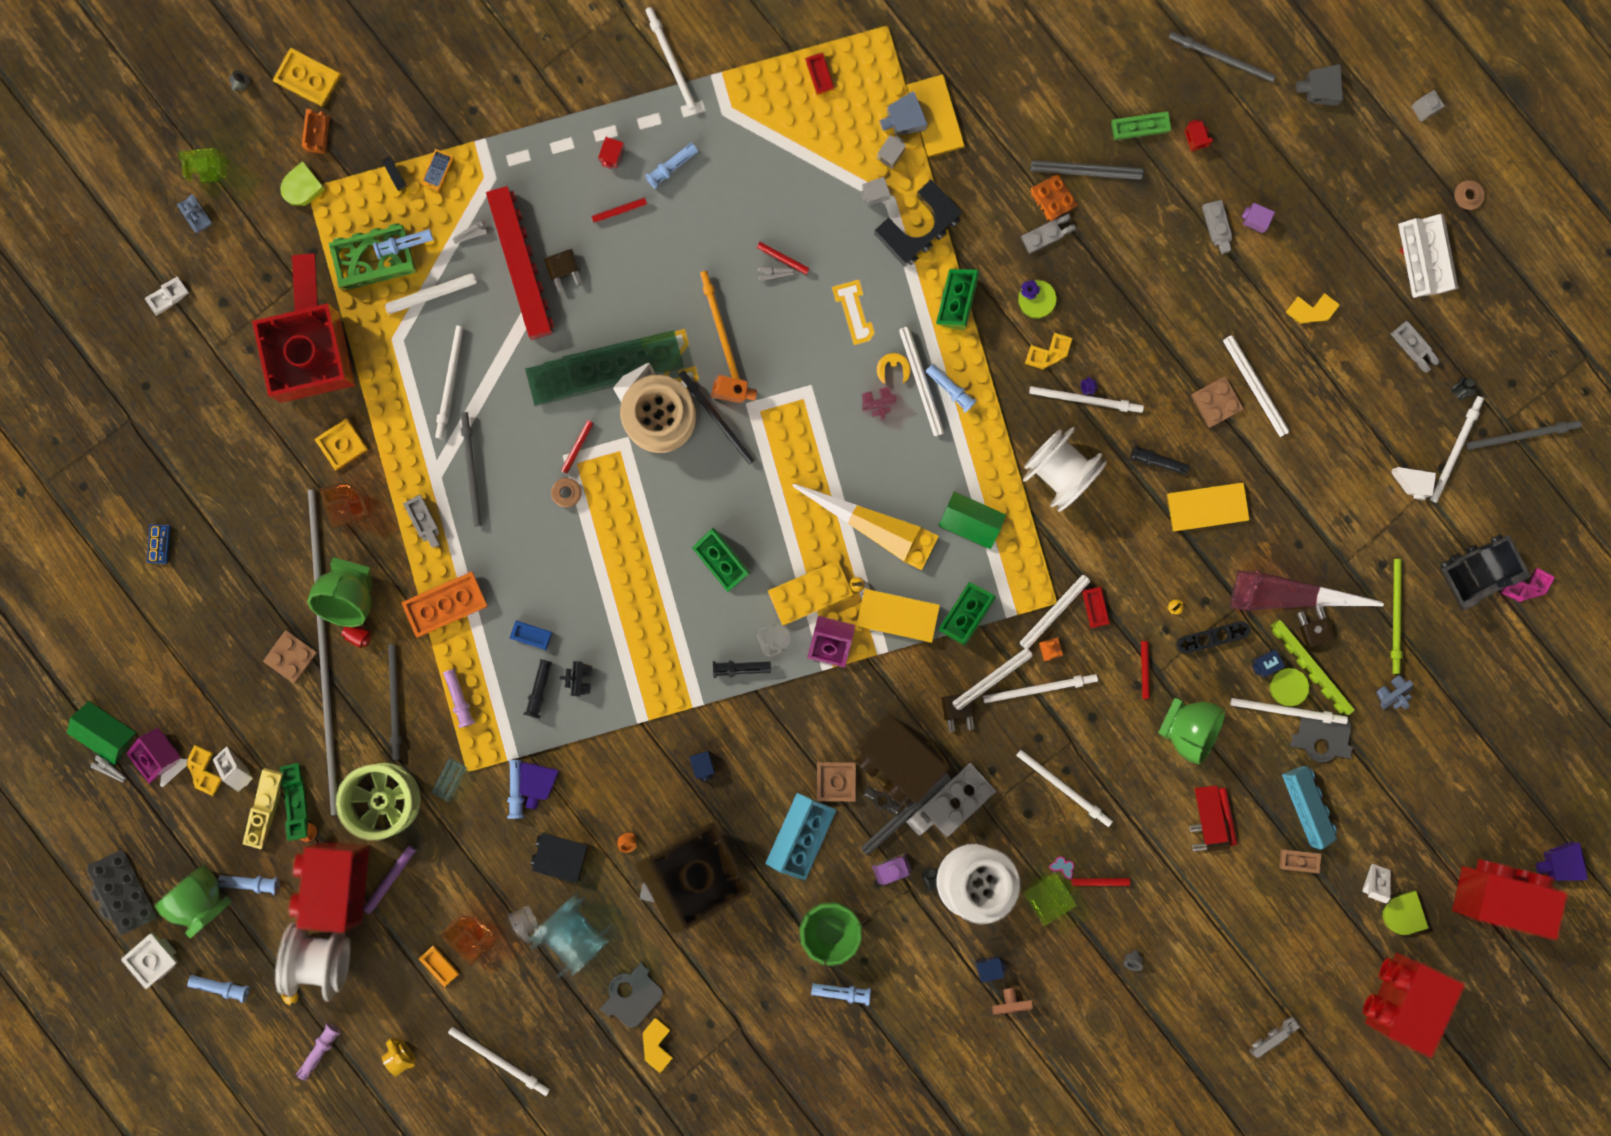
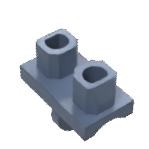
[177,194,213,234]
[1376,675,1414,710]

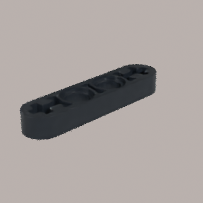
[1176,621,1250,653]

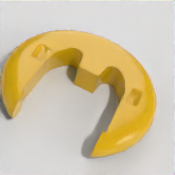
[877,353,911,384]

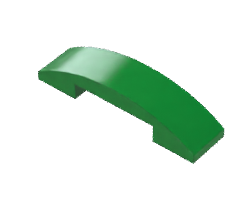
[279,763,308,842]

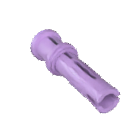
[443,669,476,728]
[296,1023,341,1081]

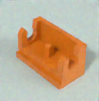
[302,109,330,154]

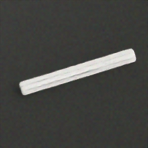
[385,273,477,314]
[1020,575,1090,649]
[953,649,1033,710]

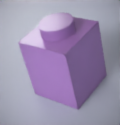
[1242,203,1275,233]

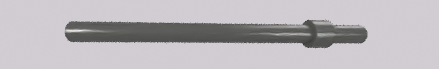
[1169,31,1276,82]
[460,412,482,527]
[1466,420,1582,450]
[388,644,402,760]

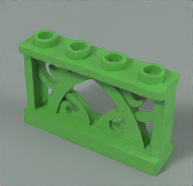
[328,223,417,291]

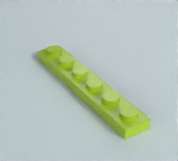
[1270,620,1354,715]

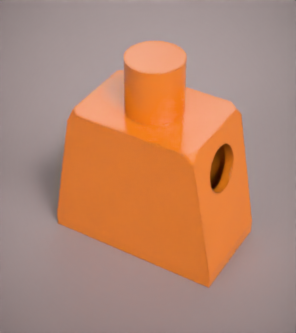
[711,375,757,403]

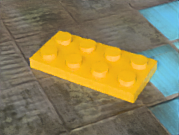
[768,560,853,626]

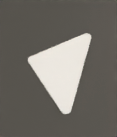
[160,759,188,787]

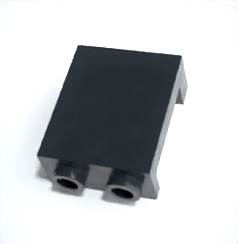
[530,832,589,883]

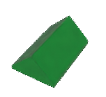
[936,269,980,331]
[938,491,1006,550]
[692,527,751,592]
[938,582,996,646]
[67,701,137,765]

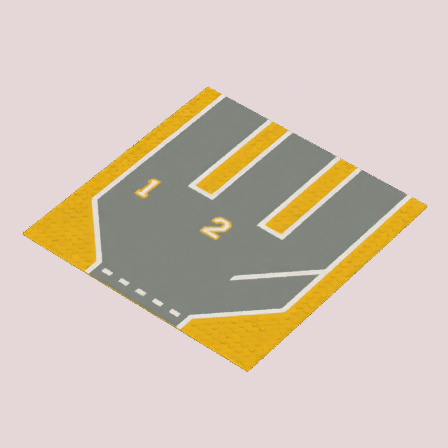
[311,26,1057,772]

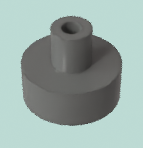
[229,70,250,91]
[1124,950,1144,971]

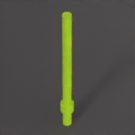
[1391,559,1403,674]

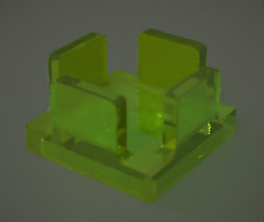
[178,148,228,183]
[1023,872,1077,926]

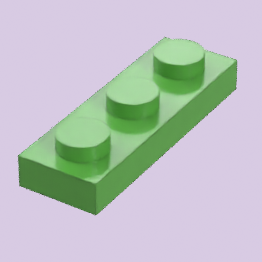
[1111,112,1171,140]

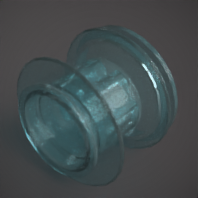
[526,892,612,978]

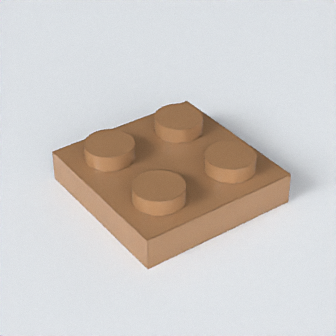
[1191,376,1243,428]
[263,630,318,684]
[817,762,856,801]

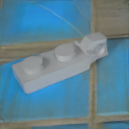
[1202,200,1232,254]
[403,495,441,548]
[1249,1017,1300,1058]

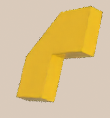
[1285,293,1340,324]
[1025,333,1073,370]
[186,745,222,796]
[643,1017,673,1073]

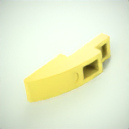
[243,768,283,849]

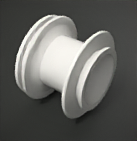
[1023,427,1107,512]
[937,844,1020,924]
[276,922,351,1002]

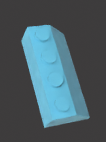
[1282,766,1337,850]
[765,793,837,880]

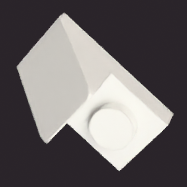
[1363,864,1391,903]

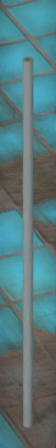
[308,489,338,815]

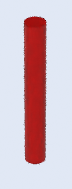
[591,197,647,223]
[756,241,810,275]
[561,420,594,474]
[1141,641,1150,699]
[1219,787,1238,846]
[1071,878,1130,886]

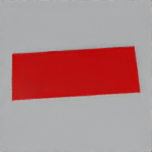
[292,253,317,311]
[1194,785,1228,845]

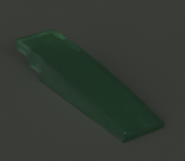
[525,330,684,406]

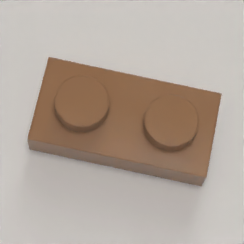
[1279,849,1321,873]

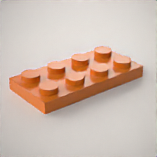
[401,571,488,638]

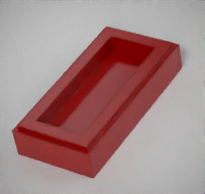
[805,52,834,95]
[1082,587,1110,628]

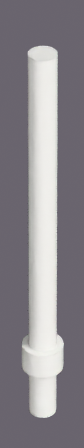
[646,7,696,110]
[435,325,464,439]
[1029,386,1144,413]
[1430,396,1484,503]
[983,674,1098,703]
[1230,698,1348,724]
[1016,750,1113,827]
[448,1026,550,1096]

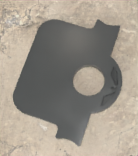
[1289,717,1353,762]
[599,962,663,1028]

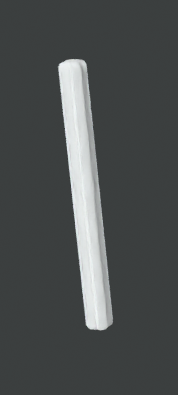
[899,327,944,436]
[1223,335,1289,436]

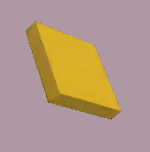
[315,418,368,471]

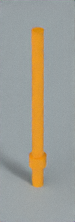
[700,271,740,380]

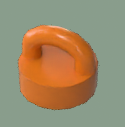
[300,822,318,842]
[617,833,637,853]

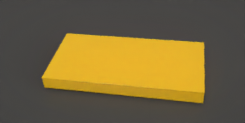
[906,74,964,158]
[1167,483,1249,532]
[856,589,940,643]

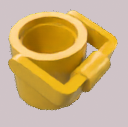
[382,1037,416,1077]

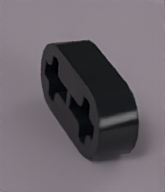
[382,156,407,192]

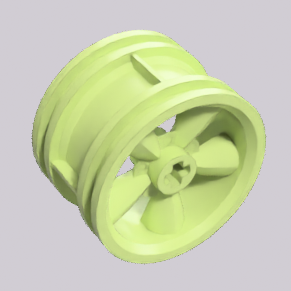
[336,763,421,840]

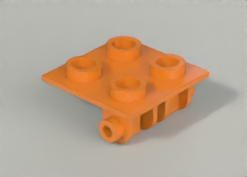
[1030,174,1078,222]

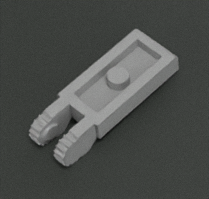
[1021,214,1076,254]
[1391,321,1439,373]

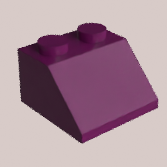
[807,616,855,668]
[127,727,180,784]

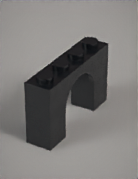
[874,179,962,267]

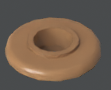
[1454,180,1484,210]
[551,477,581,508]

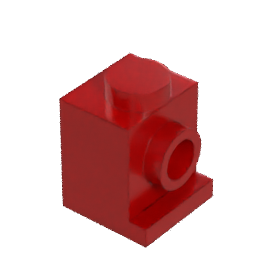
[1184,119,1213,152]

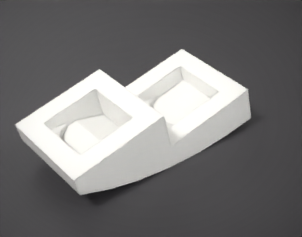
[145,277,188,316]

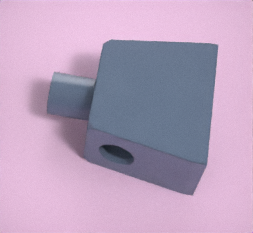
[879,91,927,136]

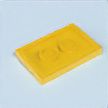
[273,48,342,108]

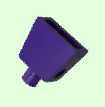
[520,762,560,809]
[1536,841,1588,881]

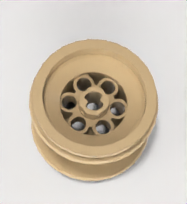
[620,375,696,453]

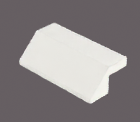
[1399,214,1458,298]

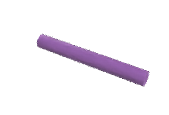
[363,845,416,914]

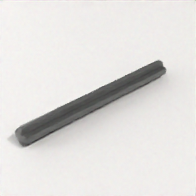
[1030,160,1144,179]
[861,773,951,855]

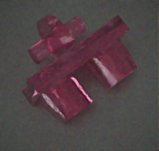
[861,386,897,420]

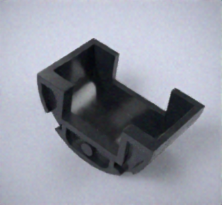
[1439,534,1531,611]

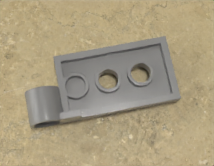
[906,763,996,837]

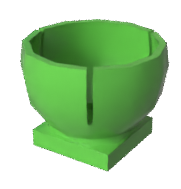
[307,557,372,627]
[1158,698,1225,765]
[155,865,232,938]
[799,902,862,965]

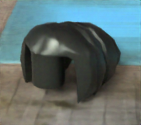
[1450,376,1476,401]
[922,868,938,893]

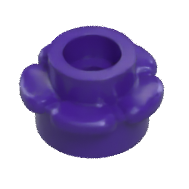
[1021,280,1040,299]
[1081,377,1097,395]

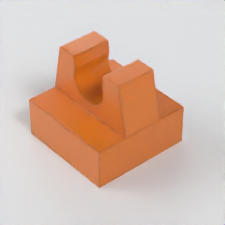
[1039,638,1063,661]

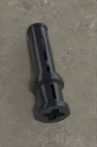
[1130,444,1189,475]
[523,659,552,719]
[713,660,771,678]

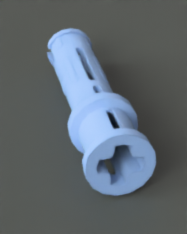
[645,142,698,189]
[373,229,433,259]
[925,363,977,413]
[507,760,525,819]
[218,875,280,895]
[188,975,249,1003]
[811,983,871,1006]

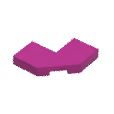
[1501,568,1555,602]

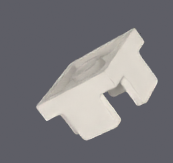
[121,933,178,989]

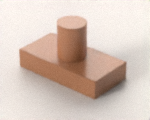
[992,988,1033,1015]

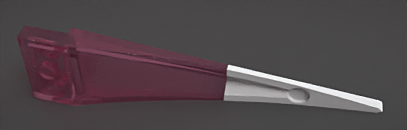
[1230,570,1384,611]

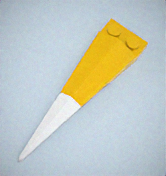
[792,484,939,571]

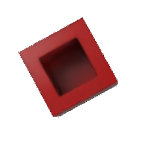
[598,136,625,169]

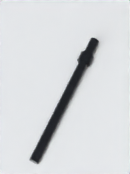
[678,370,755,465]

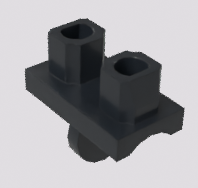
[560,661,592,697]

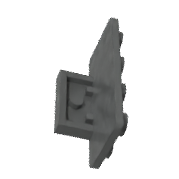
[87,850,156,935]

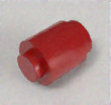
[341,626,372,649]

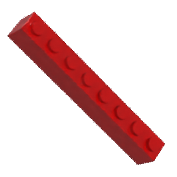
[486,186,555,341]

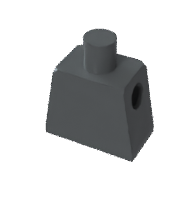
[1296,64,1343,106]

